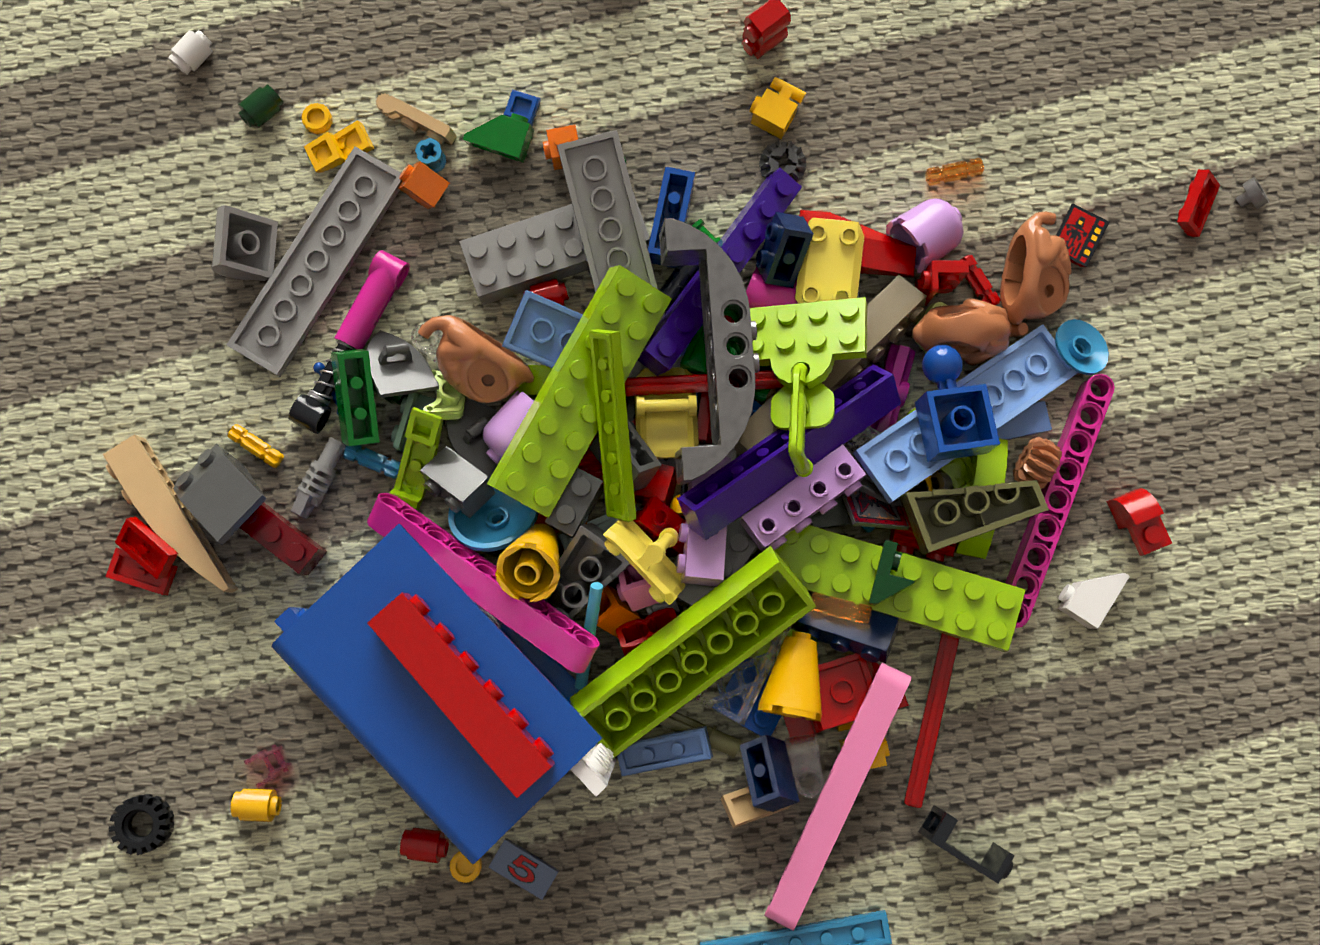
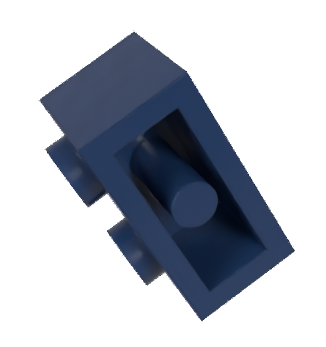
[755,212,814,288]
[739,735,800,812]

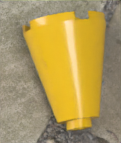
[495,524,560,602]
[757,631,822,721]

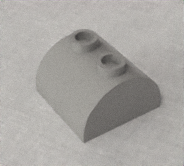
[212,205,278,281]

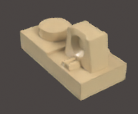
[721,786,791,828]

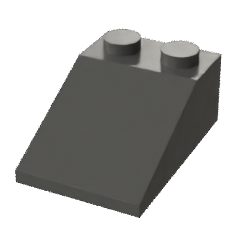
[173,443,267,545]

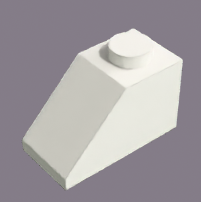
[1057,573,1130,629]

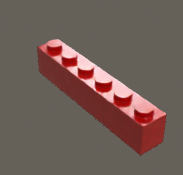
[367,593,555,798]

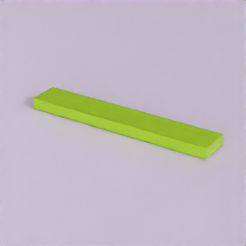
[589,329,636,522]

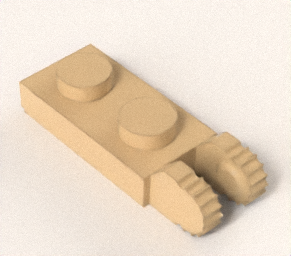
[376,93,457,145]

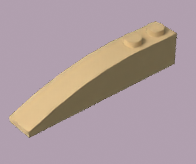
[103,434,238,593]

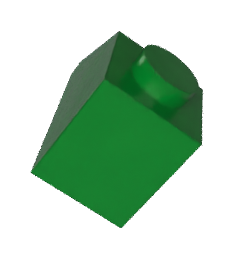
[463,113,534,163]

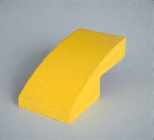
[304,120,375,173]

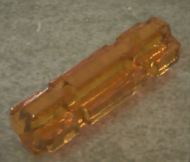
[925,158,984,186]
[811,592,872,624]

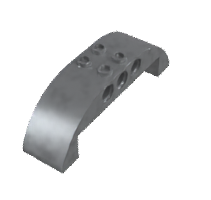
[659,218,760,485]

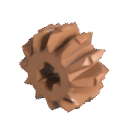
[1013,437,1062,489]

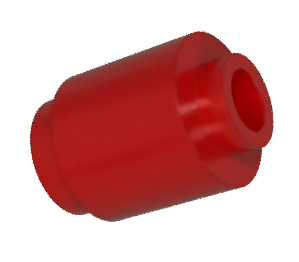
[523,278,569,306]
[400,827,449,864]

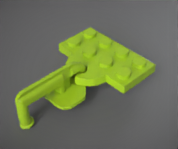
[750,297,867,477]

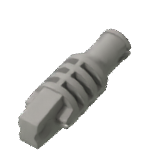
[291,437,347,519]

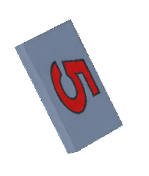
[488,838,559,900]

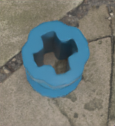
[415,138,446,173]

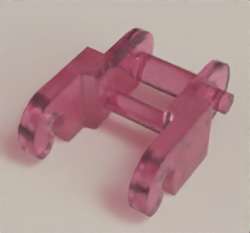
[244,745,292,788]

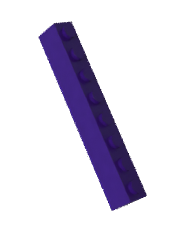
[638,168,802,376]
[677,365,901,540]

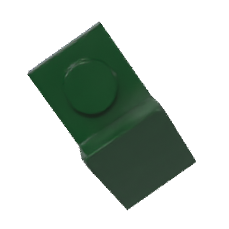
[868,540,915,606]

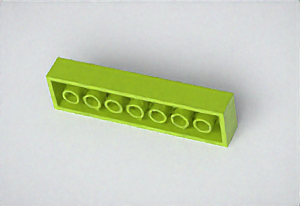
[487,265,672,518]
[775,525,1026,652]
[570,546,816,758]

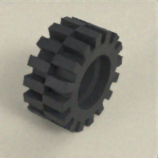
[109,794,174,855]

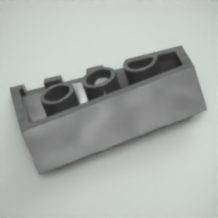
[543,523,630,619]

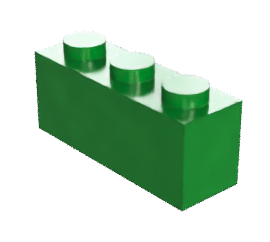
[330,349,380,446]

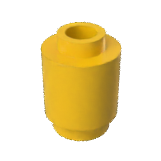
[231,789,282,822]

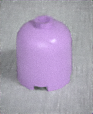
[886,199,964,273]
[483,390,534,465]

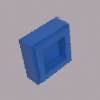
[503,89,541,126]

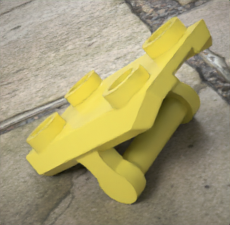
[795,218,864,303]
[635,367,699,459]
[603,519,685,605]

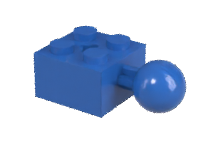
[915,345,1000,462]

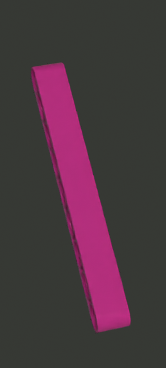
[1005,374,1115,628]
[367,493,600,673]

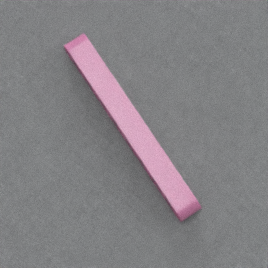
[764,663,912,931]

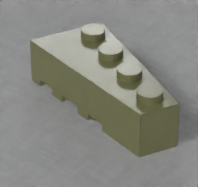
[900,480,1049,555]

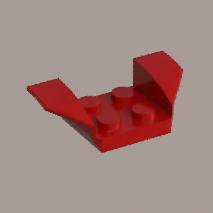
[783,653,909,742]

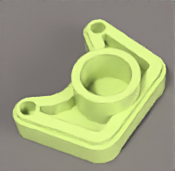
[423,370,465,420]

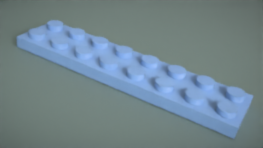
[853,324,1079,504]

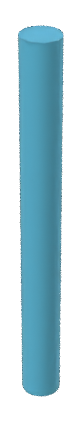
[575,582,603,690]

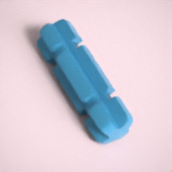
[343,445,401,479]

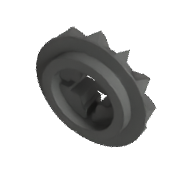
[759,140,806,182]

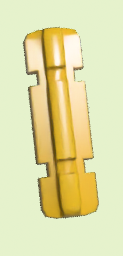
[227,424,284,468]

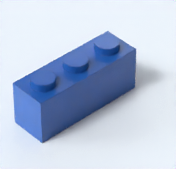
[648,167,695,268]

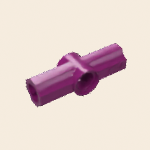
[866,344,916,436]

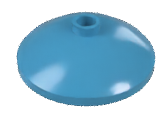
[448,489,539,552]

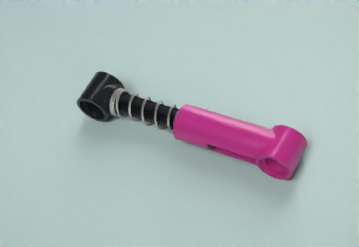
[288,250,410,434]

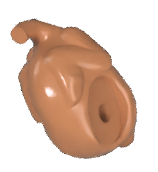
[1000,211,1071,325]
[912,298,1028,366]
[418,315,534,403]

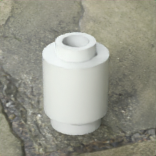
[168,30,213,75]

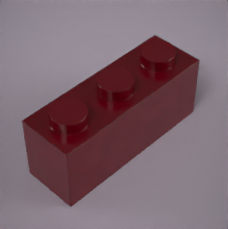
[239,502,327,575]

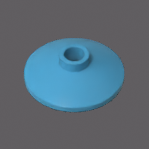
[1055,319,1109,375]

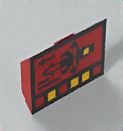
[1056,203,1110,267]

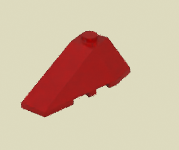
[799,210,916,277]

